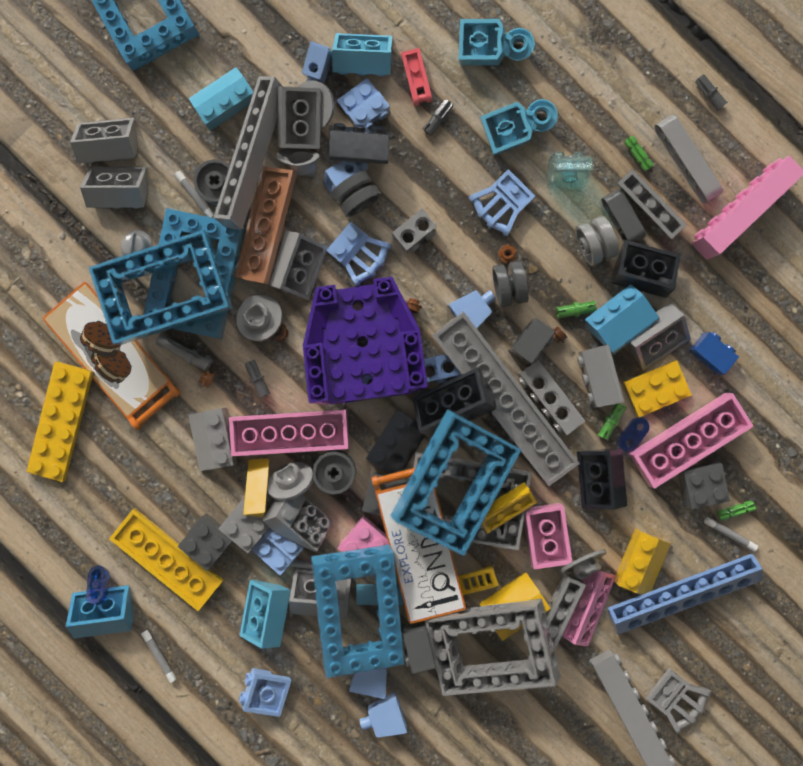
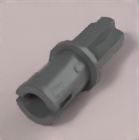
[695,74,728,111]
[422,100,453,136]
[245,360,270,398]

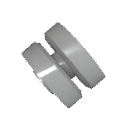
[575,216,619,266]

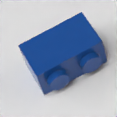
[689,332,739,375]

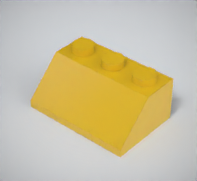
[614,528,671,594]
[479,572,551,641]

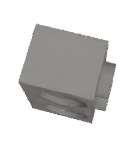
[392,209,437,253]

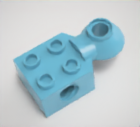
[458,19,535,65]
[480,99,558,156]

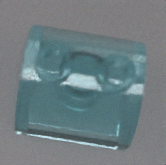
[547,152,593,188]

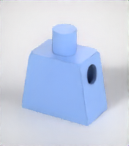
[302,41,332,84]
[323,161,368,198]
[448,290,496,328]
[349,668,387,699]
[360,691,407,737]

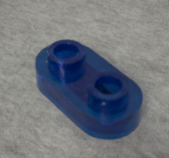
[617,417,649,452]
[86,565,109,605]

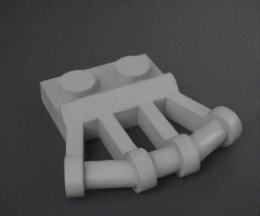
[645,668,712,734]

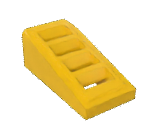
[458,565,499,595]

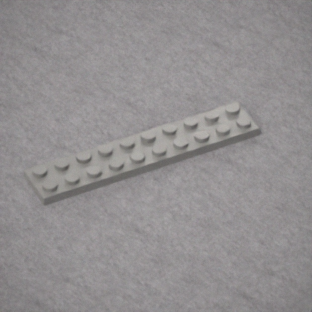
[432,311,580,486]

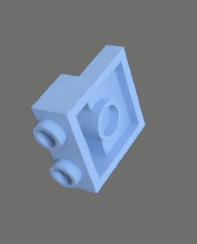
[337,78,390,128]
[252,528,305,576]
[239,668,292,717]

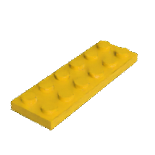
[26,361,94,482]
[109,508,223,611]

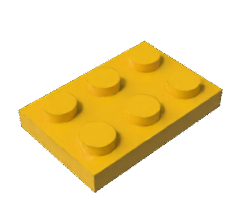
[622,360,692,417]

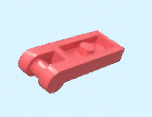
[401,48,433,106]

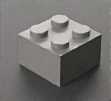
[218,497,270,553]

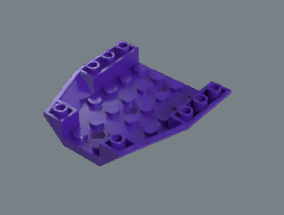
[303,277,428,405]

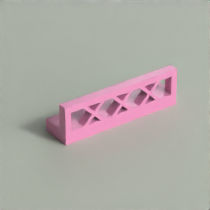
[562,570,616,646]

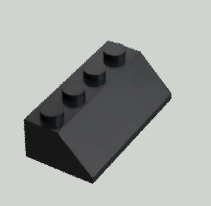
[412,367,497,439]

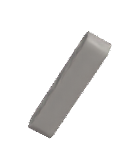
[654,114,723,203]

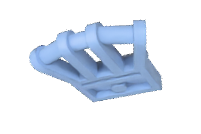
[469,169,535,236]
[326,222,392,287]

